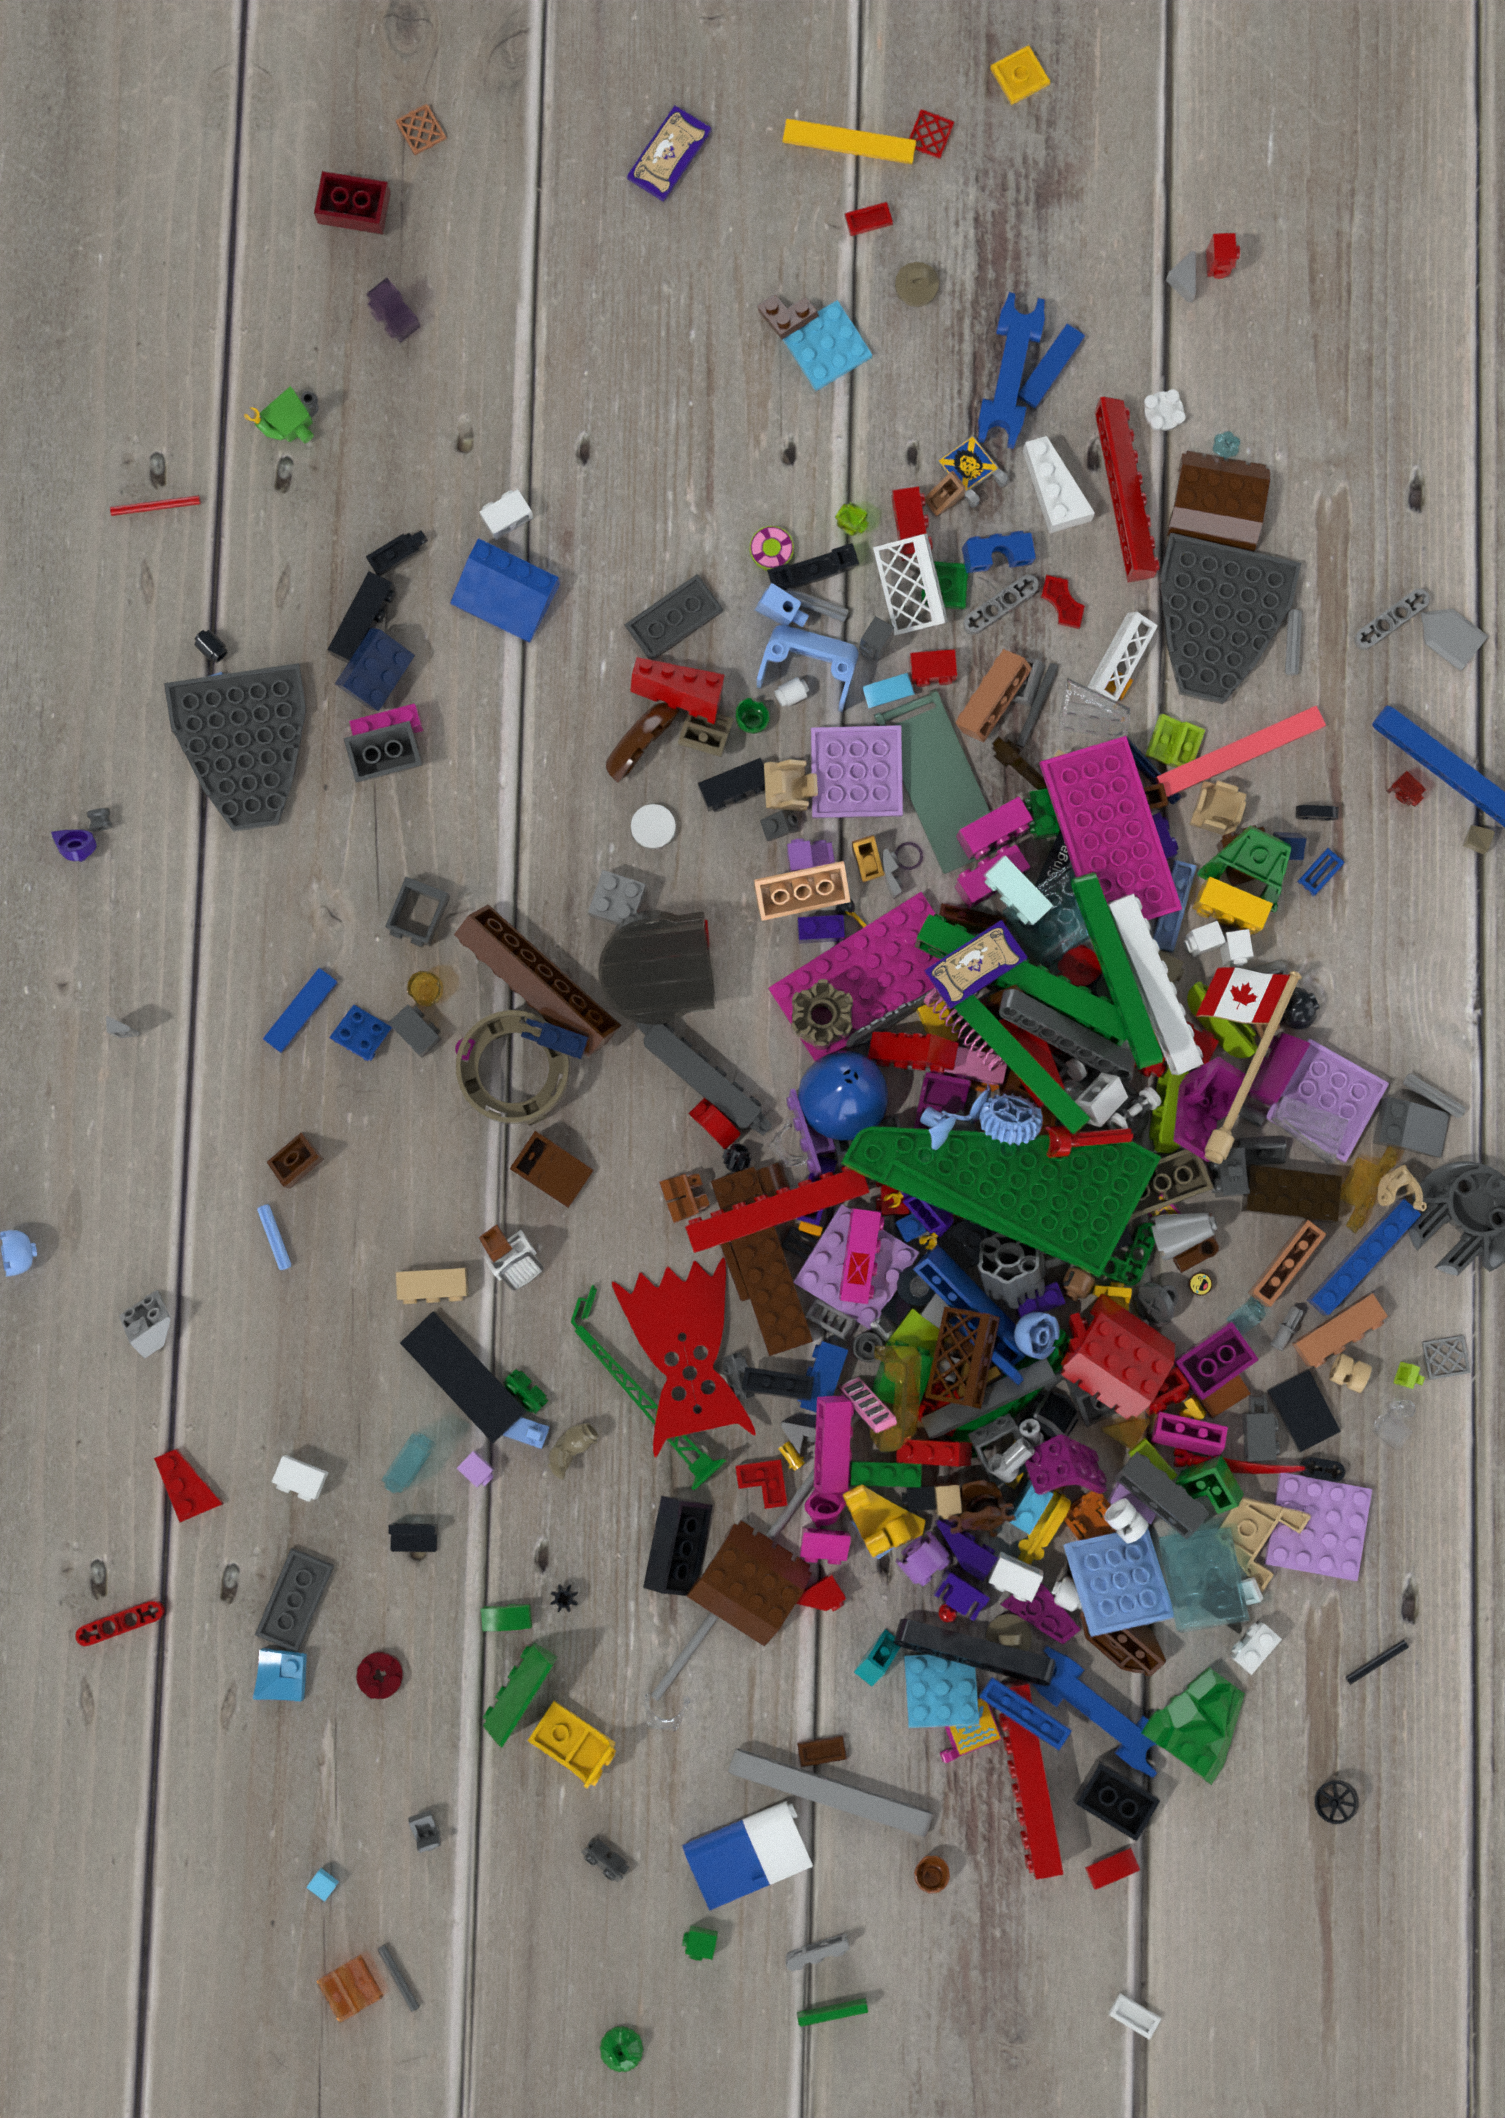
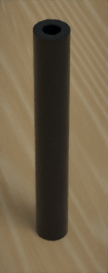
[1345,1640,1409,1685]

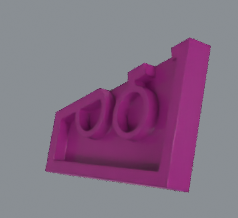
[1000,1582,1081,1644]

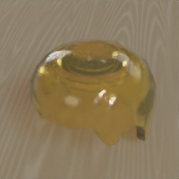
[407,971,444,1006]

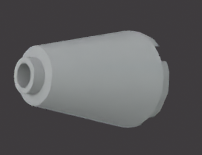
[1151,1212,1218,1261]

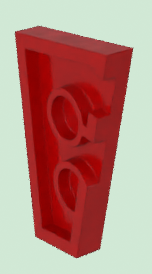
[154,1449,224,1523]

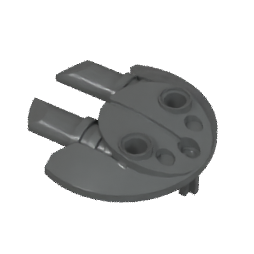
[1408,1161,1505,1276]

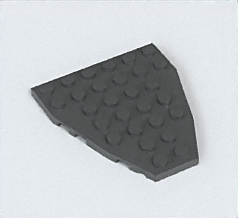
[1160,533,1301,705]
[164,663,307,832]

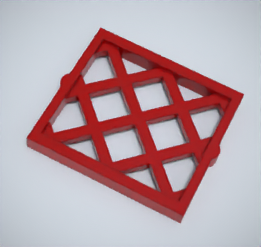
[909,109,954,159]

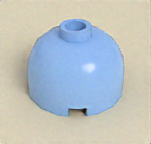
[0,1230,37,1277]
[1015,1311,1059,1359]

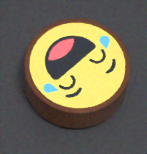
[1188,1273,1212,1296]

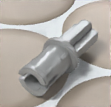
[1270,1306,1303,1352]

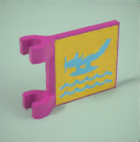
[931,1697,1002,1763]

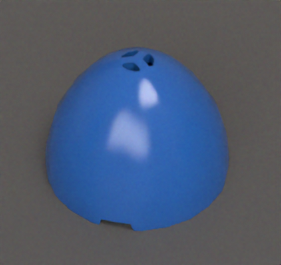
[798,1051,888,1140]

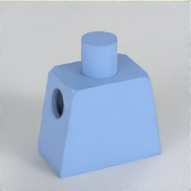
[755,583,809,627]

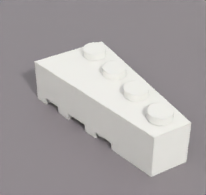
[1023,436,1095,534]

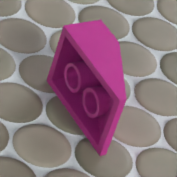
[800,1527,851,1565]

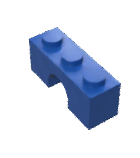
[962,531,1036,574]

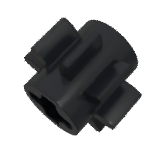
[722,1144,752,1172]
[550,1584,578,1613]

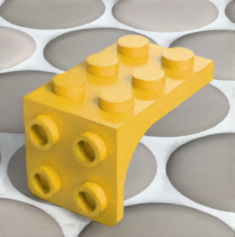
[527,1700,616,1788]

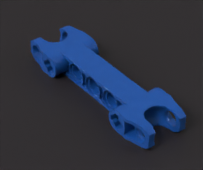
[978,292,1045,449]
[1031,1645,1157,1778]

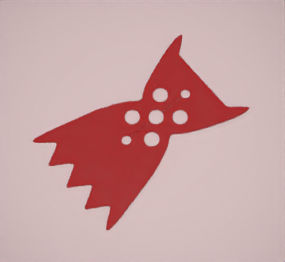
[612,1257,756,1458]

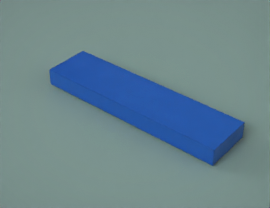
[1018,324,1085,409]
[263,968,338,1053]
[949,1316,1023,1385]
[979,1677,1072,1750]

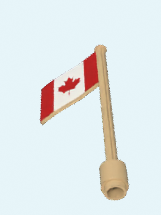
[1195,967,1302,1164]

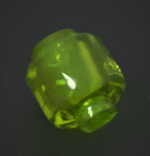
[835,502,869,536]

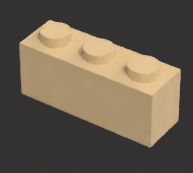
[396,1268,469,1304]

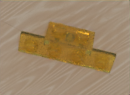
[1340,1146,1398,1234]

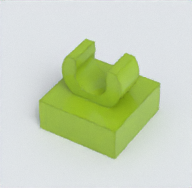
[1393,1362,1425,1389]

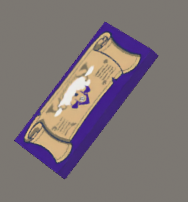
[627,105,711,202]
[924,920,1027,1009]

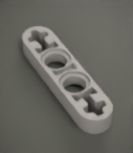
[963,575,1038,635]
[1354,589,1430,650]

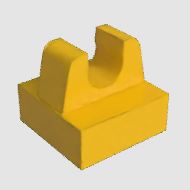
[1178,1394,1206,1420]

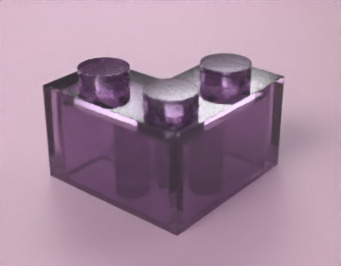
[366,277,421,343]

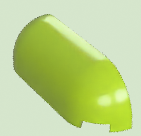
[1187,981,1258,1058]
[1149,1066,1189,1153]

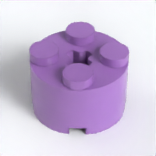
[895,1531,950,1586]

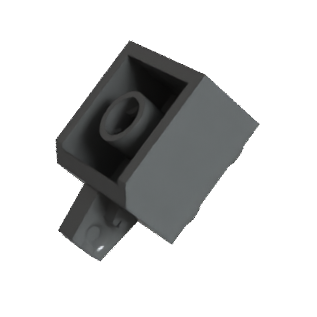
[1208,1147,1250,1198]

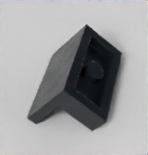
[388,1523,438,1552]

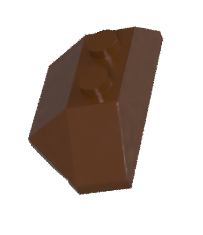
[1080,1610,1166,1677]

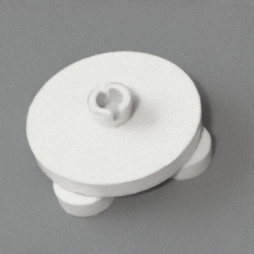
[1144,389,1185,431]

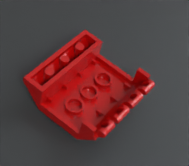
[1061,1294,1175,1420]

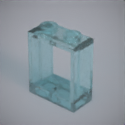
[381,1431,437,1494]

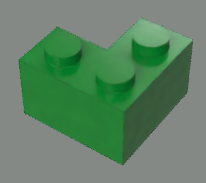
[1175,1455,1244,1514]

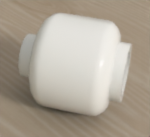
[1051,1577,1082,1612]

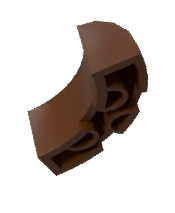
[606,703,679,783]

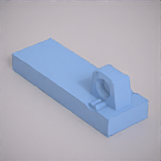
[503,1417,550,1449]

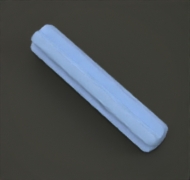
[257,1204,291,1270]

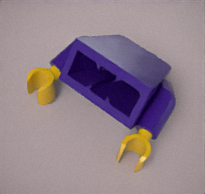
[884,1191,953,1249]

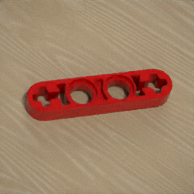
[75,1600,165,1647]

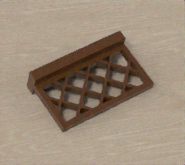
[925,1306,1000,1409]

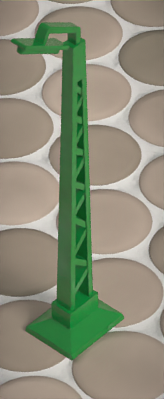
[571,1285,727,1491]

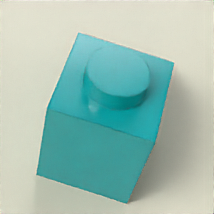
[854,1629,901,1687]

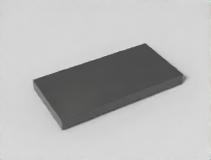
[624,574,723,660]
[255,1548,335,1653]

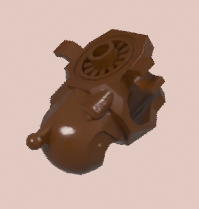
[948,1480,1016,1537]

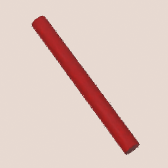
[110,495,201,516]

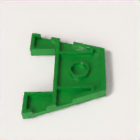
[1197,825,1291,913]

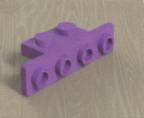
[786,1088,835,1179]

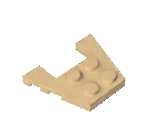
[1214,1497,1311,1592]

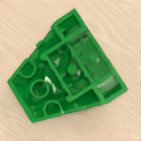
[1141,1667,1245,1785]

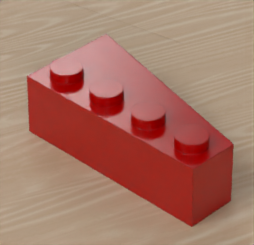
[630,657,725,724]
[999,1019,1065,1109]

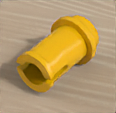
[778,1440,805,1471]

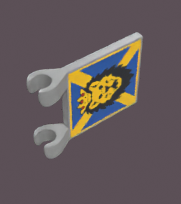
[937,435,1008,508]

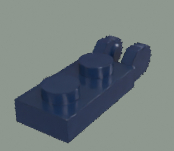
[521,1018,589,1059]

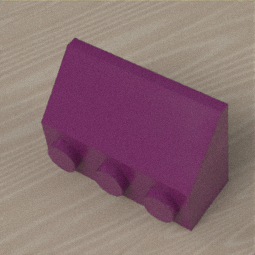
[1247,1032,1311,1107]

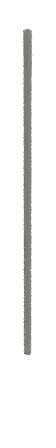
[651,1388,872,1701]

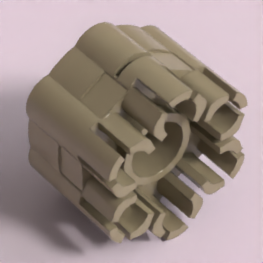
[791,979,853,1050]

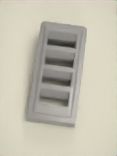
[805,1298,858,1342]

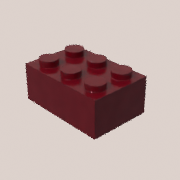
[314,171,391,235]

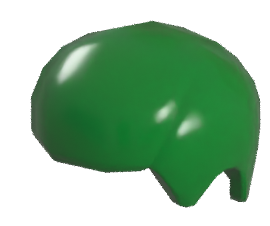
[736,698,770,734]

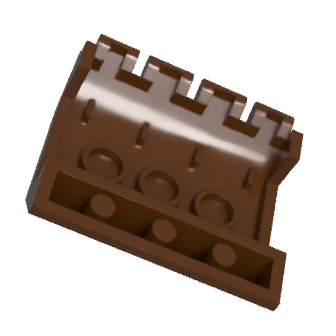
[1167,451,1270,552]
[687,1520,812,1647]

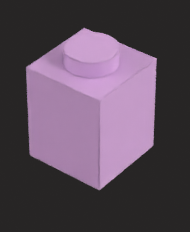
[457,1450,495,1487]

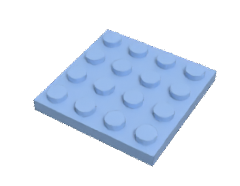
[1063,1528,1176,1637]

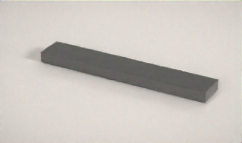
[921,1358,1057,1440]

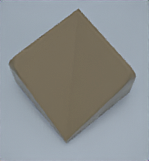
[1462,825,1495,854]

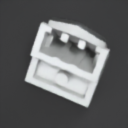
[484,1230,544,1291]

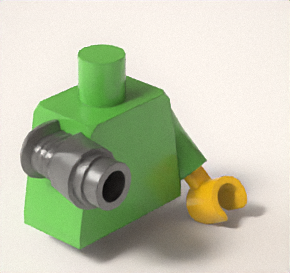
[244,386,319,444]

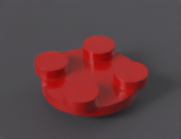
[1057,945,1103,987]

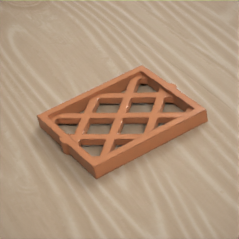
[395,104,446,155]

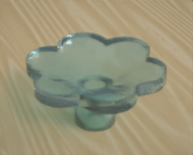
[1213,431,1240,459]

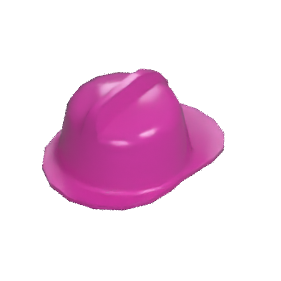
[804,1488,850,1529]

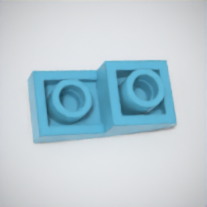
[862,673,915,708]

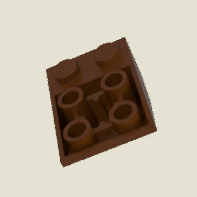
[510,1131,594,1208]

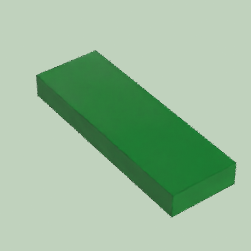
[797,1998,868,2027]

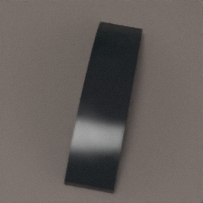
[767,543,859,590]

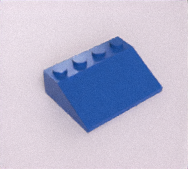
[450,538,560,643]

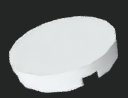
[631,804,676,850]

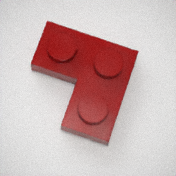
[735,1459,788,1509]

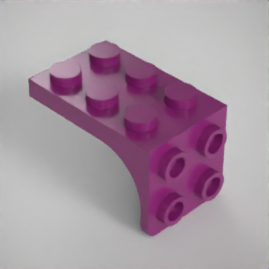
[913,1071,971,1129]
[1025,1434,1108,1495]

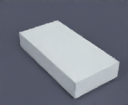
[1108,1993,1161,2040]

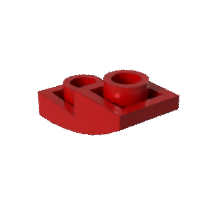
[1085,1848,1140,1890]

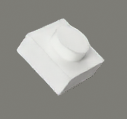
[1231,1577,1263,1607]

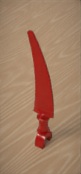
[1173,1448,1305,1474]

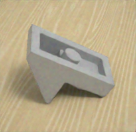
[781,1421,816,1454]

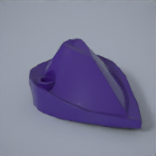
[51,830,97,862]

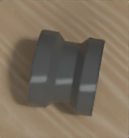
[87,808,112,832]

